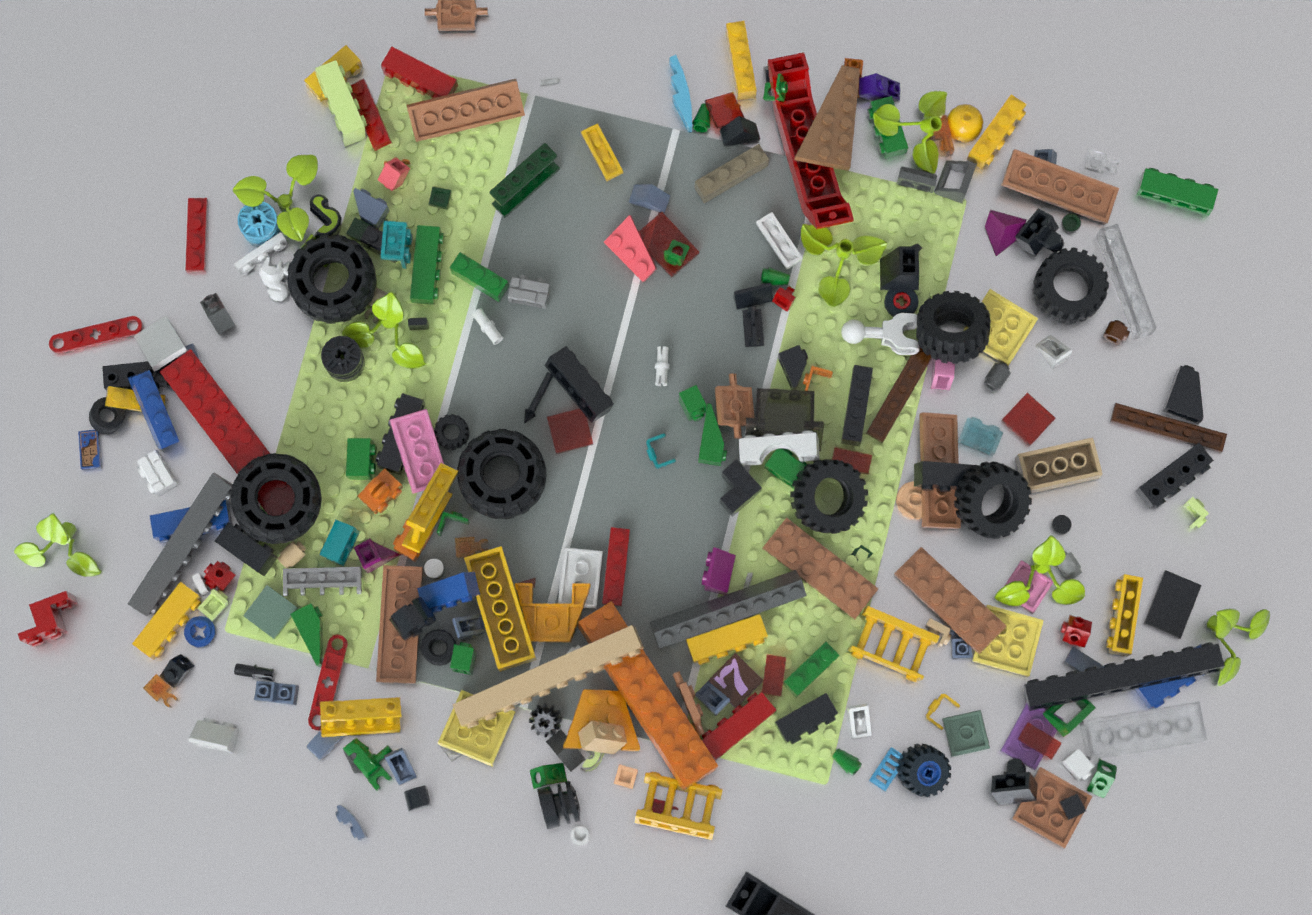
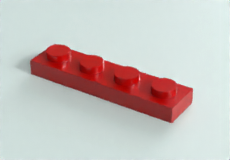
[350,78,392,151]
[185,198,208,272]
[602,527,630,607]

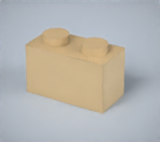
[578,721,627,754]

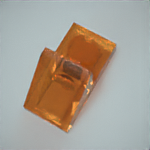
[927,115,954,157]

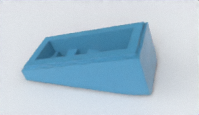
[869,747,903,791]

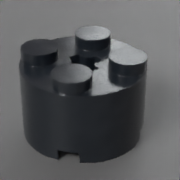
[389,597,437,641]

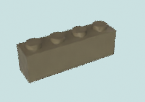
[694,144,769,203]

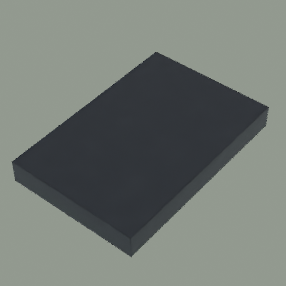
[1143,570,1202,639]

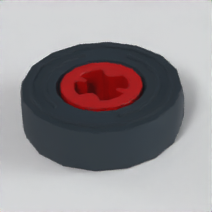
[884,290,919,317]

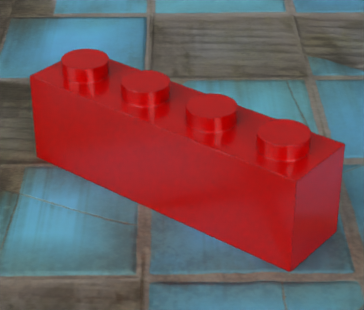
[381,46,458,99]
[701,692,777,761]

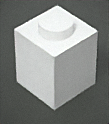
[1061,748,1095,780]

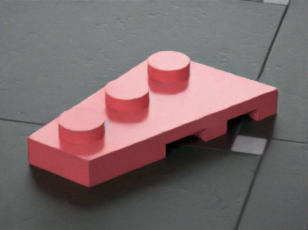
[604,215,657,282]

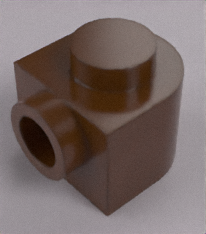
[1103,320,1130,346]

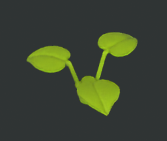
[873,91,947,174]
[233,155,318,242]
[801,224,887,307]
[342,291,426,369]
[14,513,102,577]
[994,535,1085,606]
[1207,609,1270,686]

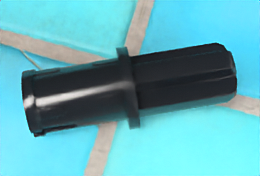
[234,663,274,681]

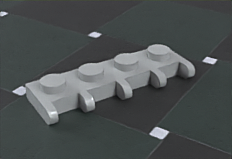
[283,567,362,596]

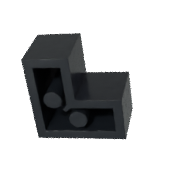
[720,459,762,517]

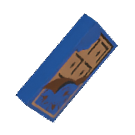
[78,430,101,470]

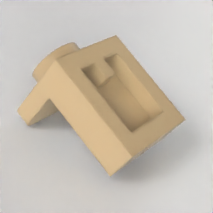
[925,618,952,648]

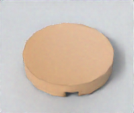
[896,481,922,520]

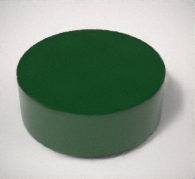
[1061,213,1081,233]

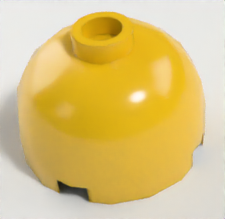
[945,104,983,143]

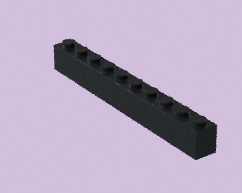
[1024,642,1225,711]

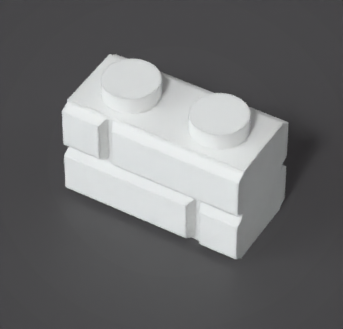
[137,450,179,496]

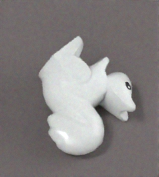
[259,256,291,302]

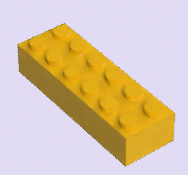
[464,546,537,672]

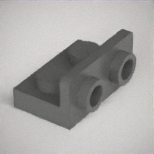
[897,166,937,193]

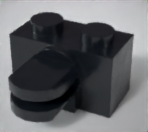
[1015,208,1064,256]
[991,758,1038,805]

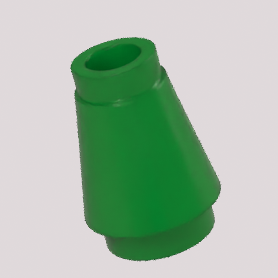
[692,103,712,133]
[761,267,790,286]
[832,748,862,776]

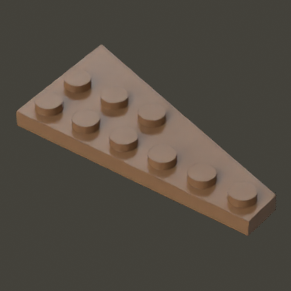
[794,65,860,171]

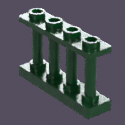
[489,143,560,219]

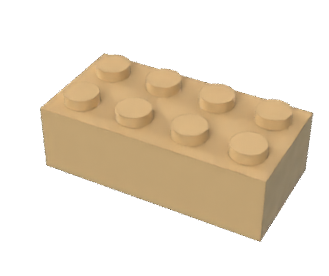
[1015,438,1103,494]

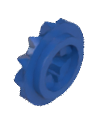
[184,616,216,647]

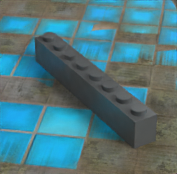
[128,472,233,617]
[650,570,807,649]

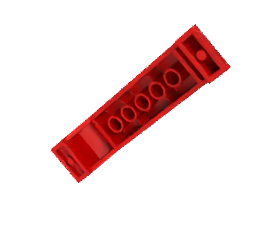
[768,52,854,229]

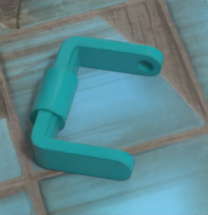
[646,433,676,469]

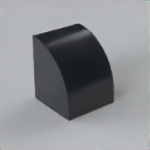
[404,785,431,811]

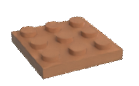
[1012,767,1093,849]

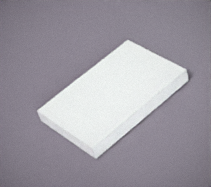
[134,316,187,371]
[558,547,603,609]

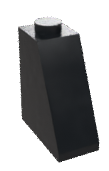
[1162,365,1204,425]

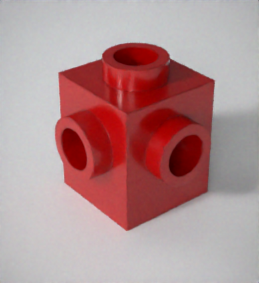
[203,561,236,592]
[1060,615,1092,648]

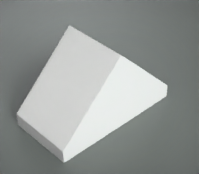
[1036,335,1072,369]
[846,703,872,739]

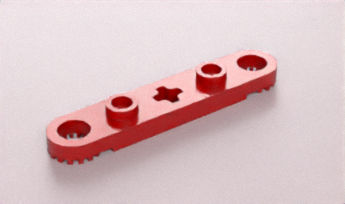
[49,316,143,354]
[308,635,348,730]

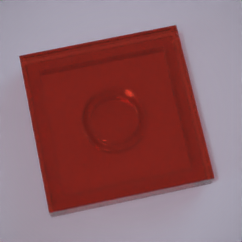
[1001,392,1056,447]
[547,408,593,454]

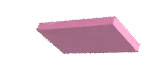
[389,409,444,494]

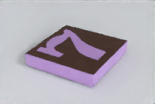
[708,653,763,708]

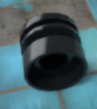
[321,336,365,382]
[537,781,580,829]

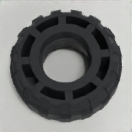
[287,234,377,324]
[457,429,546,519]
[231,453,322,544]

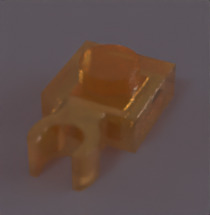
[455,537,489,558]
[143,674,178,708]

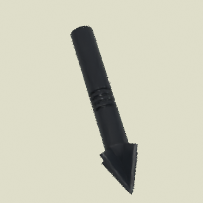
[524,372,553,424]

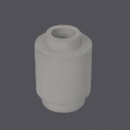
[1057,551,1082,579]

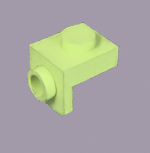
[1184,497,1209,529]
[198,589,228,622]

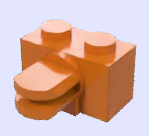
[358,468,403,514]

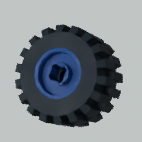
[897,743,952,797]

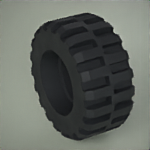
[1033,247,1109,324]
[916,290,991,364]
[790,459,868,534]
[954,461,1032,539]

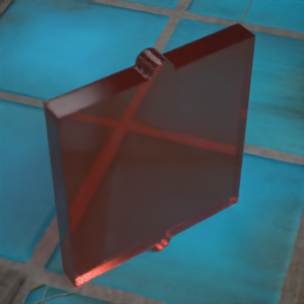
[704,92,745,129]

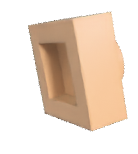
[614,764,638,789]

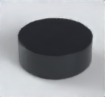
[1051,515,1072,535]

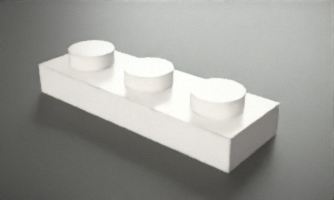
[756,212,803,270]
[233,232,287,274]

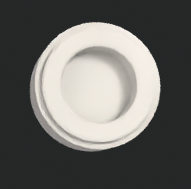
[424,559,444,579]
[570,825,590,845]

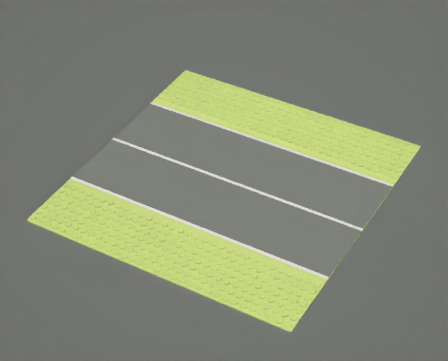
[225,74,966,785]

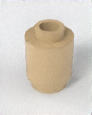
[277,541,306,569]

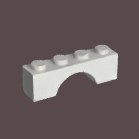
[739,431,820,466]

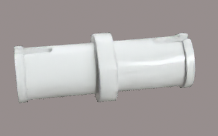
[472,308,503,345]
[655,346,670,386]

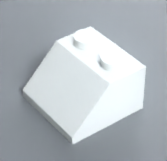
[188,718,239,753]

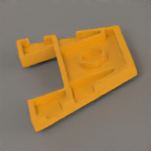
[515,583,591,643]
[563,689,640,751]

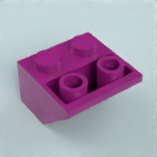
[701,547,736,595]

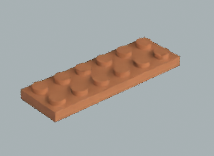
[407,78,525,142]
[1001,149,1119,224]
[919,412,961,529]
[763,518,879,620]
[894,547,1007,654]
[376,565,423,684]

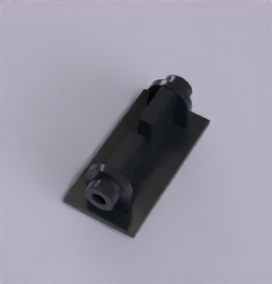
[742,307,764,347]

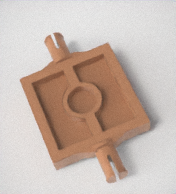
[425,0,488,31]
[715,373,755,439]
[672,671,705,736]

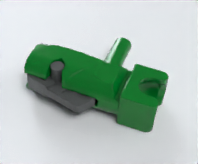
[343,738,393,791]

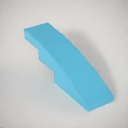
[669,55,692,133]

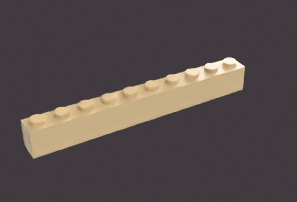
[452,625,644,729]

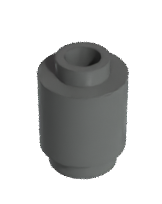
[984,362,1011,391]

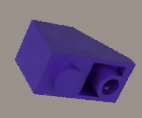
[859,73,900,101]

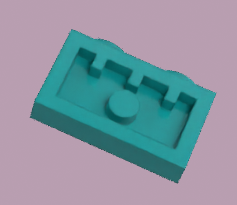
[380,221,413,269]

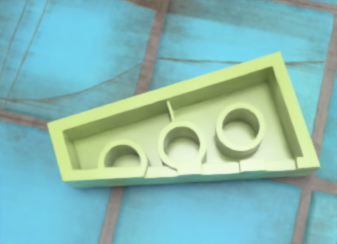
[315,60,367,147]

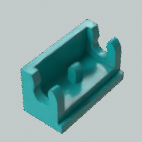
[319,520,360,566]

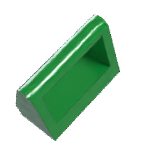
[1043,699,1096,737]

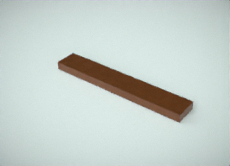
[866,348,932,443]
[1110,403,1227,453]

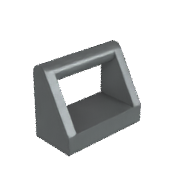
[935,160,977,203]

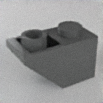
[200,293,235,334]

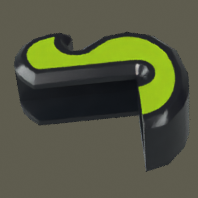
[310,194,342,239]

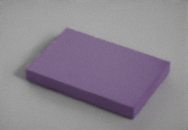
[1000,703,1063,771]

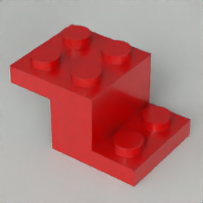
[18,591,78,647]

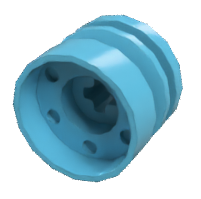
[238,202,281,247]

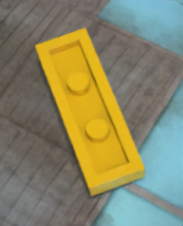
[581,123,623,181]
[105,386,166,412]

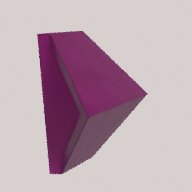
[985,210,1027,256]
[353,538,401,573]

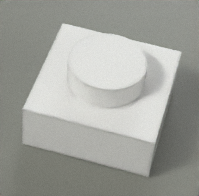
[191,573,210,596]

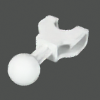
[841,313,920,355]

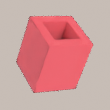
[378,157,410,191]

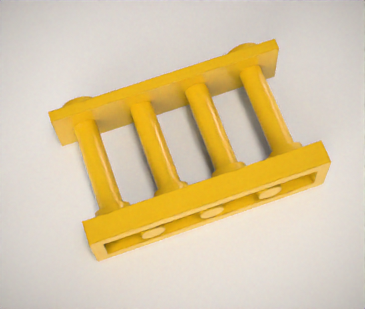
[402,463,458,553]
[848,606,940,682]
[320,697,401,737]
[635,772,723,840]

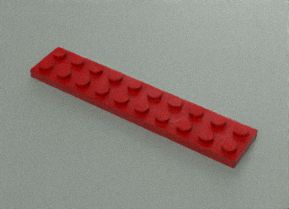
[160,349,295,516]

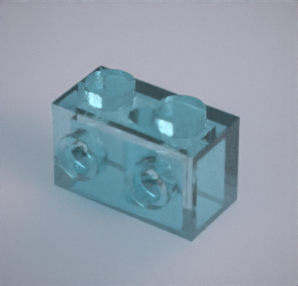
[958,417,1003,457]

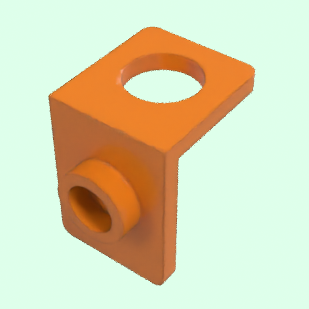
[803,366,833,395]

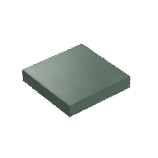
[243,585,298,639]
[942,710,990,757]

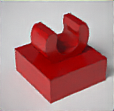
[772,286,796,312]

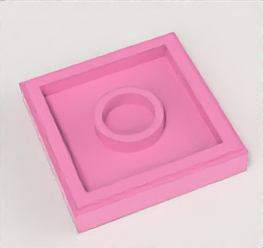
[1005,560,1053,614]

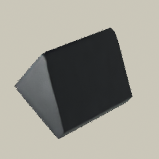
[733,283,773,310]

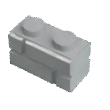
[508,275,550,309]

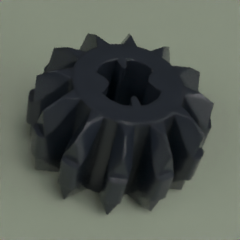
[529,703,562,737]

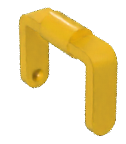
[925,694,960,731]

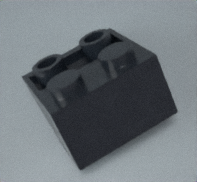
[880,246,919,290]

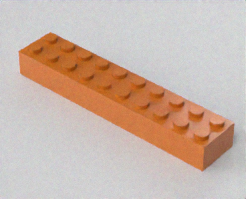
[578,601,718,791]

